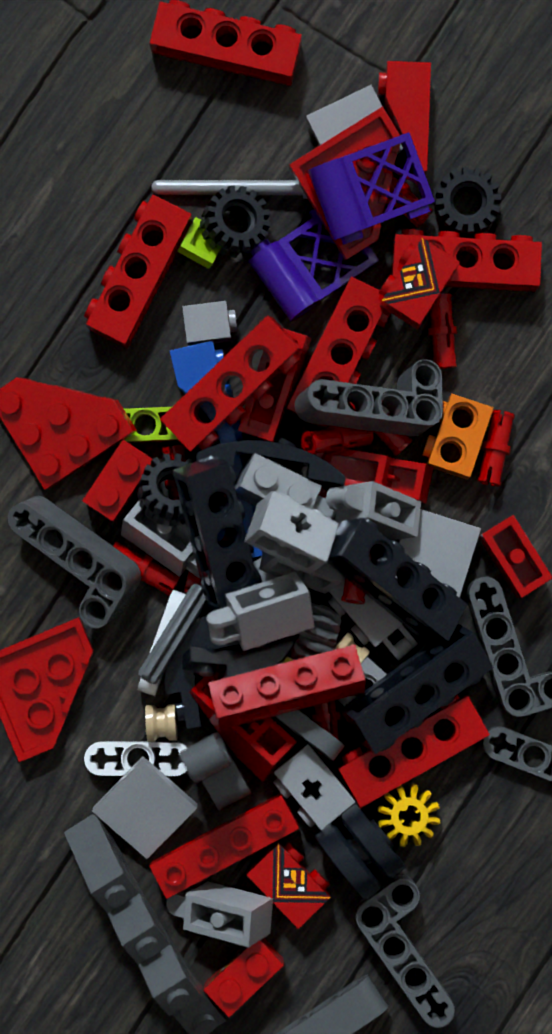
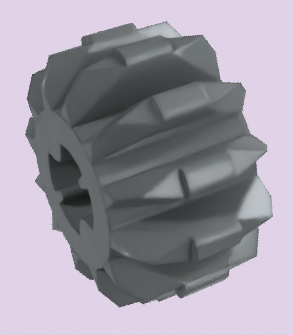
[289,602,341,660]

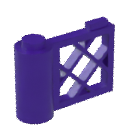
[308,132,435,245]
[248,209,379,322]

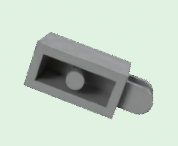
[234,453,336,520]
[326,481,421,540]
[121,499,200,578]
[207,572,314,651]
[327,577,418,661]
[167,881,273,947]

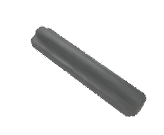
[138,584,206,684]

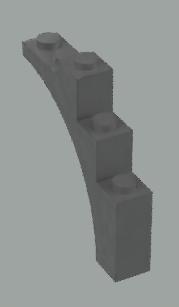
[64,813,226,1034]

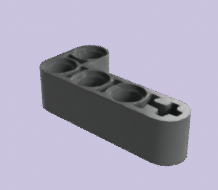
[294,359,443,436]
[8,496,141,629]
[466,577,552,717]
[179,732,252,811]
[355,875,455,1027]
[276,975,389,1034]

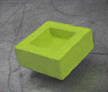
[177,217,221,269]

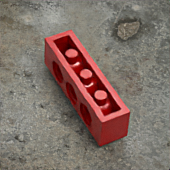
[149,0,302,86]
[84,194,193,349]
[391,229,542,292]
[286,277,391,430]
[160,315,303,452]
[208,645,365,730]
[337,694,490,808]
[149,793,299,899]

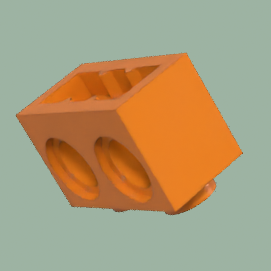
[422,393,494,480]

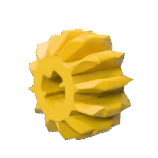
[377,783,440,847]

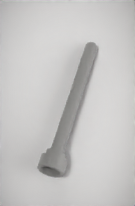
[151,180,308,199]

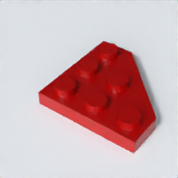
[288,106,400,260]
[0,377,137,490]
[0,617,94,762]

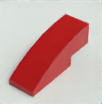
[316,449,433,503]

